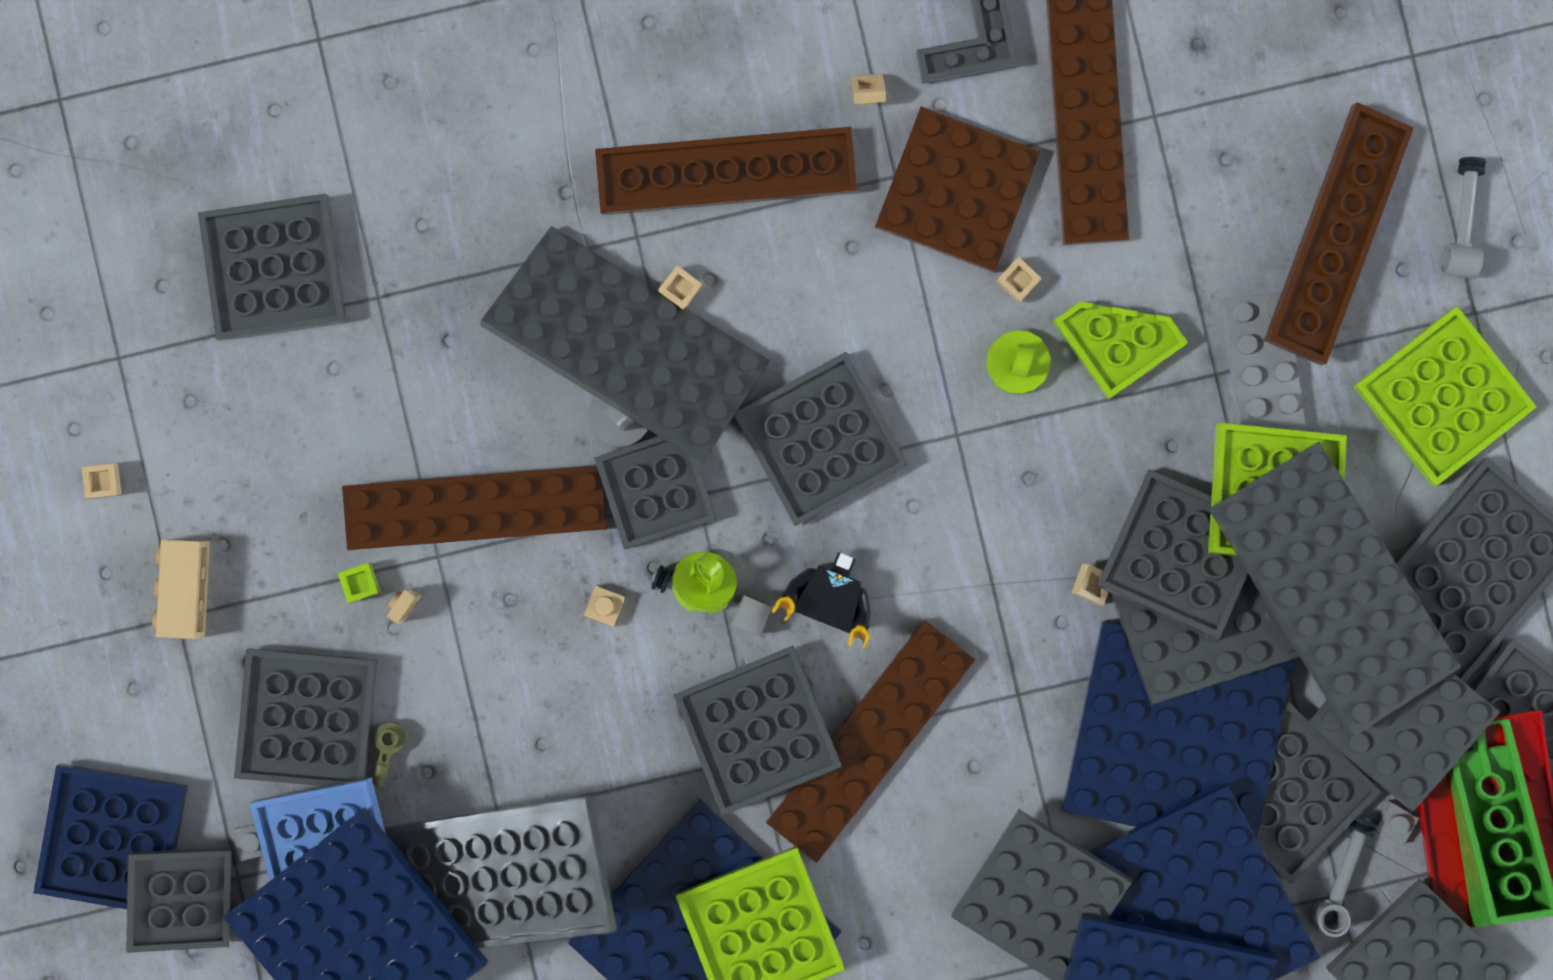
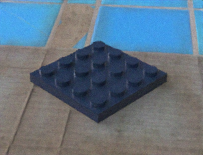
[33,764,188,909]

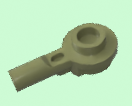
[373,722,407,787]

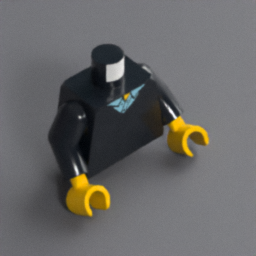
[772,552,871,649]

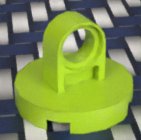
[986,330,1051,395]
[672,552,737,614]

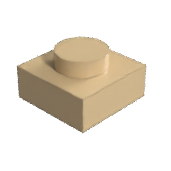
[851,74,886,105]
[995,257,1042,303]
[658,265,703,310]
[82,463,122,499]
[1071,564,1109,606]
[584,585,626,627]
[386,588,422,624]

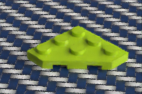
[1052,301,1188,399]

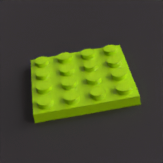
[1353,306,1537,487]
[1208,423,1347,556]
[675,846,845,980]

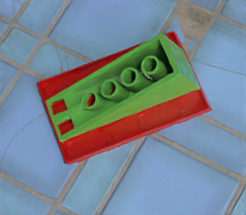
[1418,710,1553,928]

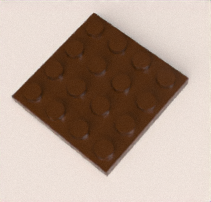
[875,107,1040,273]

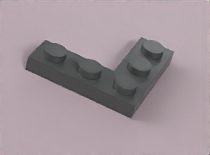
[916,0,1018,84]

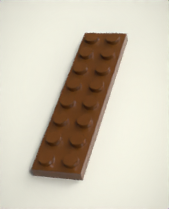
[1046,0,1129,246]
[1264,102,1414,365]
[595,127,857,215]
[342,466,607,550]
[766,620,975,863]

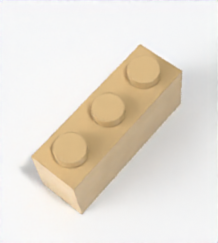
[152,539,210,639]

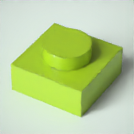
[338,562,381,603]

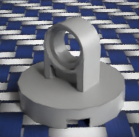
[588,396,649,448]

